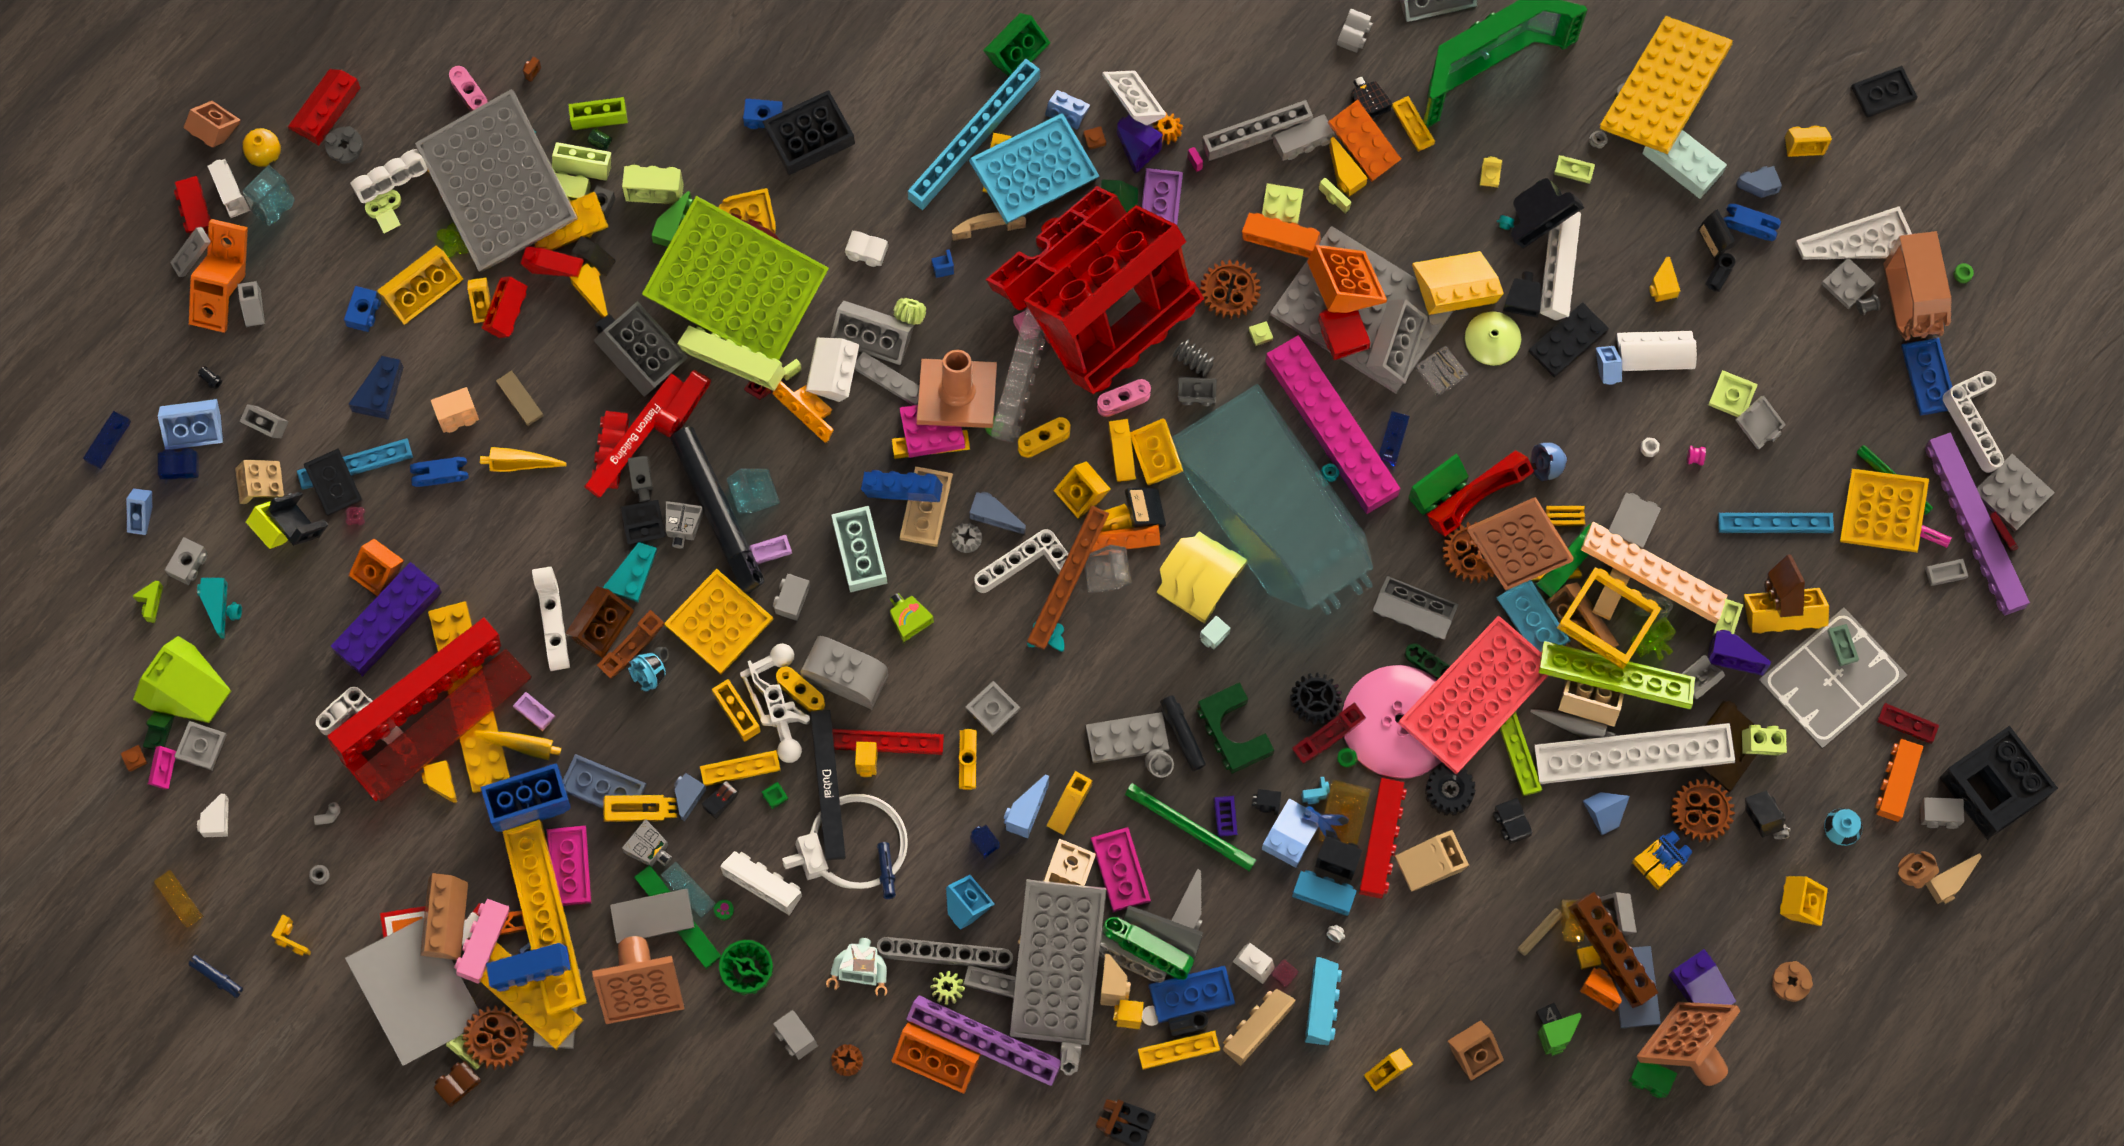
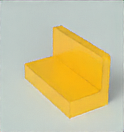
[1101,504,1135,532]

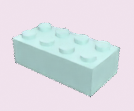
[1642,130,1727,199]
[831,506,887,592]

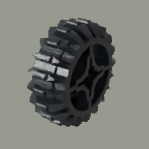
[1290,673,1342,725]

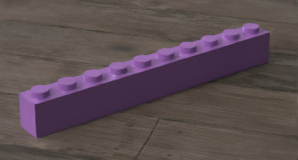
[1925,433,2030,616]

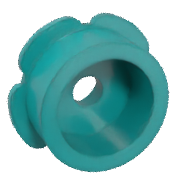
[1497,215,1515,230]
[1321,464,1339,482]
[226,602,242,621]

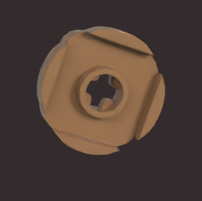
[1898,851,1939,888]
[1772,961,1813,1002]

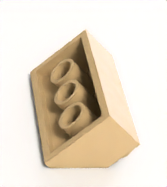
[1223,988,1296,1066]

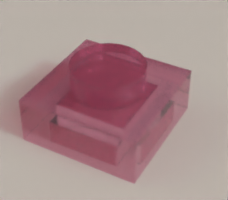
[1271,959,1299,988]

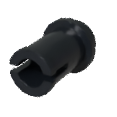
[198,366,222,389]

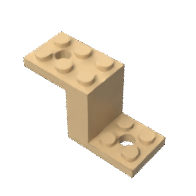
[1018,839,1096,944]

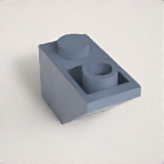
[1736,166,1782,198]

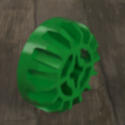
[719,940,773,995]

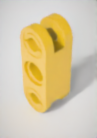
[1018,417,1070,458]
[776,666,825,713]

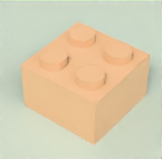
[431,387,479,433]

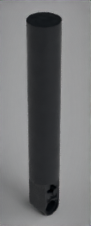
[670,427,764,594]

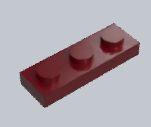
[1877,703,1939,744]

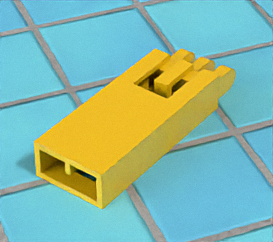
[603,795,677,822]

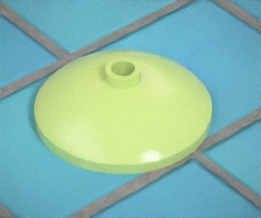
[1465,311,1521,365]

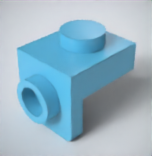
[1301,777,1330,804]

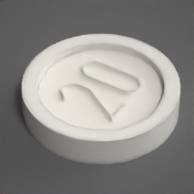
[1142,1006,1158,1026]

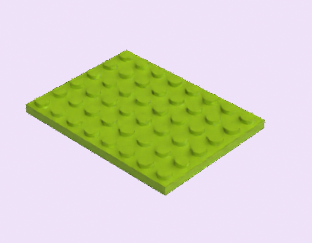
[642,196,829,360]

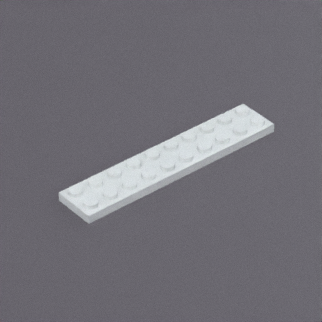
[1535,723,1735,784]

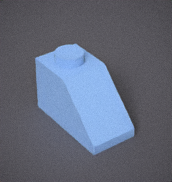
[1596,346,1622,385]

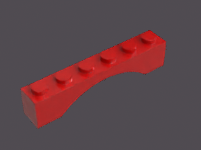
[1427,450,1534,536]

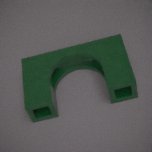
[1196,682,1274,774]

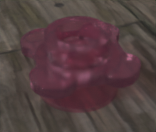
[346,507,365,526]

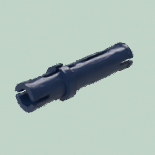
[877,842,896,899]
[188,955,243,998]

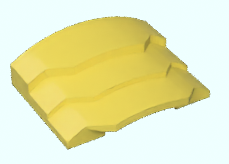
[1157,532,1247,624]

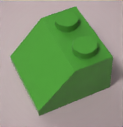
[1538,1013,1581,1056]

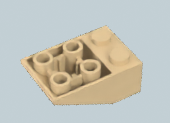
[1395,830,1469,892]

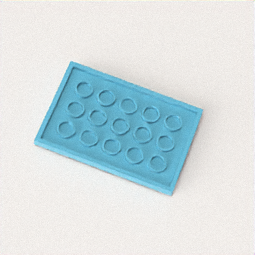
[969,113,1100,224]

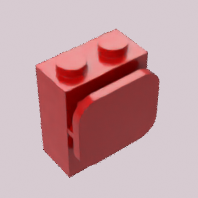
[1318,309,1371,360]

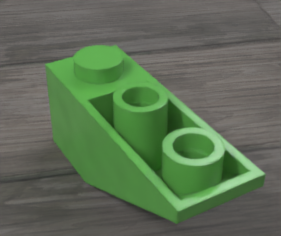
[651,191,693,247]

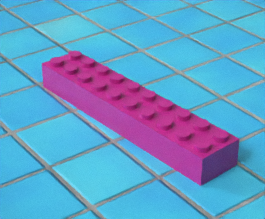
[1265,335,1401,514]

